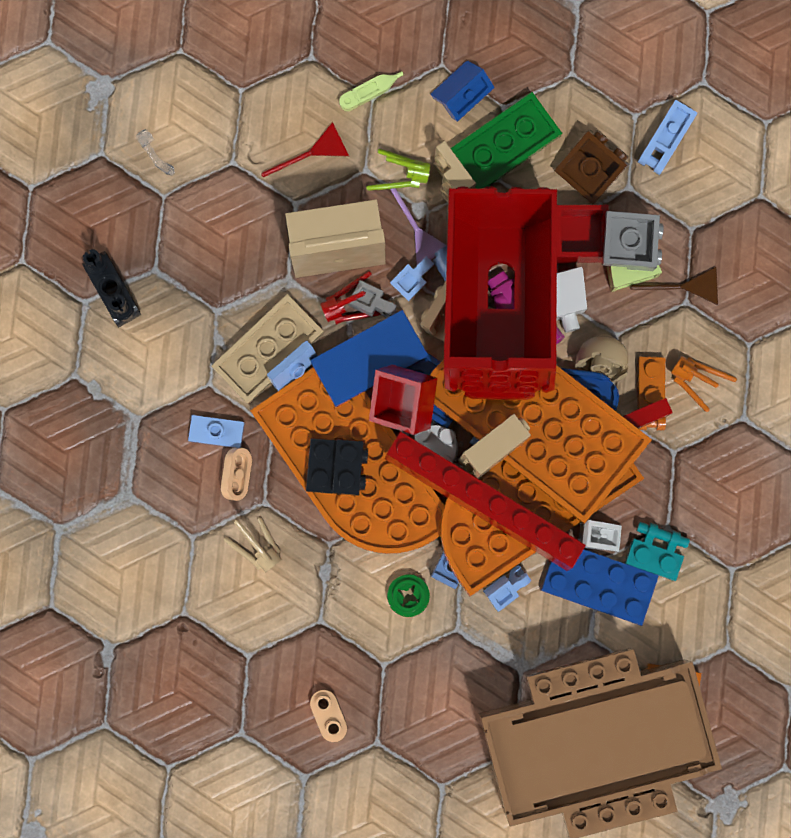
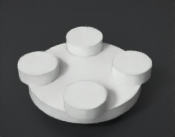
[415,425,458,463]

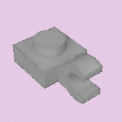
[348,280,397,318]

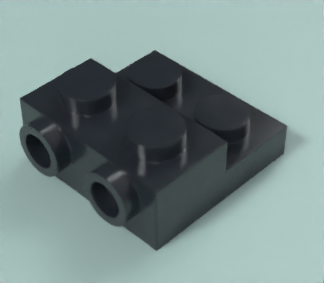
[306,438,368,496]

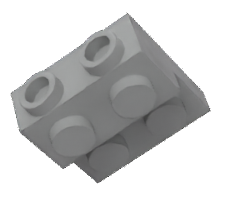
[602,211,663,271]

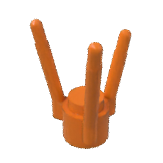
[671,356,737,412]

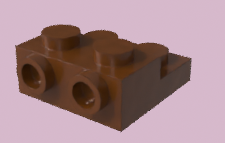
[554,130,630,205]

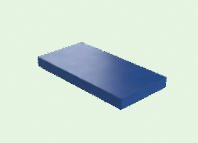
[310,310,428,407]

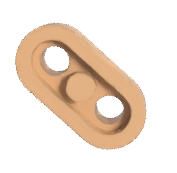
[221,448,252,501]
[310,689,347,742]

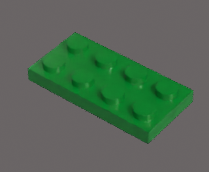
[450,92,562,189]

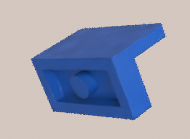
[431,61,495,122]

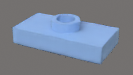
[267,341,317,391]
[188,415,245,448]

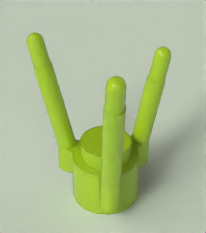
[366,149,430,191]

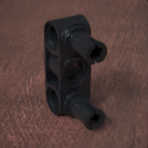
[82,249,141,328]

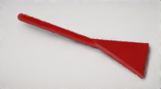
[261,122,349,177]

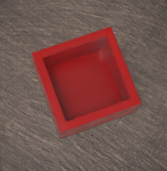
[557,205,609,263]
[369,365,438,435]

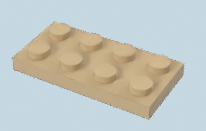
[211,294,324,405]

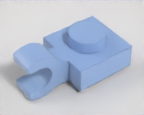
[390,256,434,301]
[483,565,531,612]

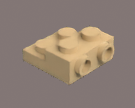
[434,141,476,203]

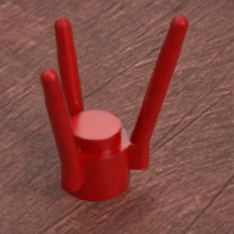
[320,271,381,325]

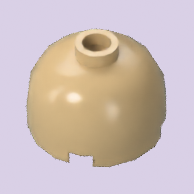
[575,334,629,382]

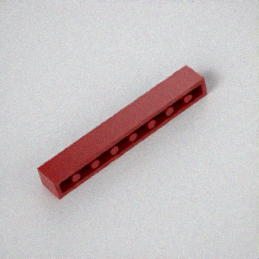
[385,431,586,571]

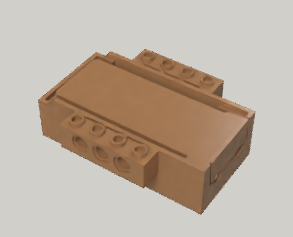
[479,648,722,838]

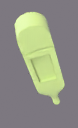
[339,71,404,111]

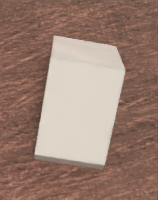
[579,520,622,552]

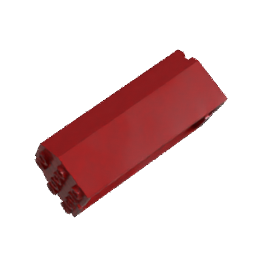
[444,186,557,400]

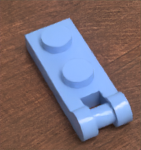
[638,100,697,175]

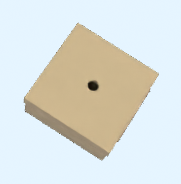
[285,200,386,278]

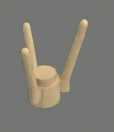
[224,517,282,573]

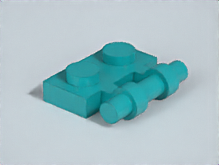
[625,522,690,581]

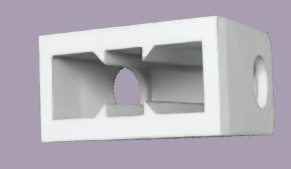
[557,267,587,333]

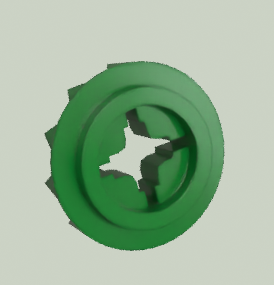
[387,575,430,617]

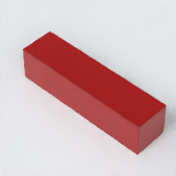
[623,398,673,429]

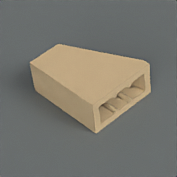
[458,414,531,479]

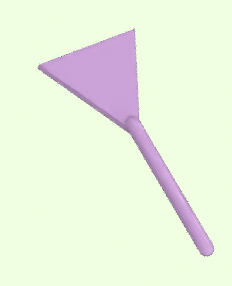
[390,182,447,265]

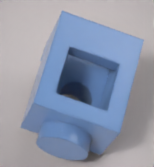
[431,551,459,589]

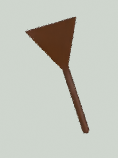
[630,267,718,305]

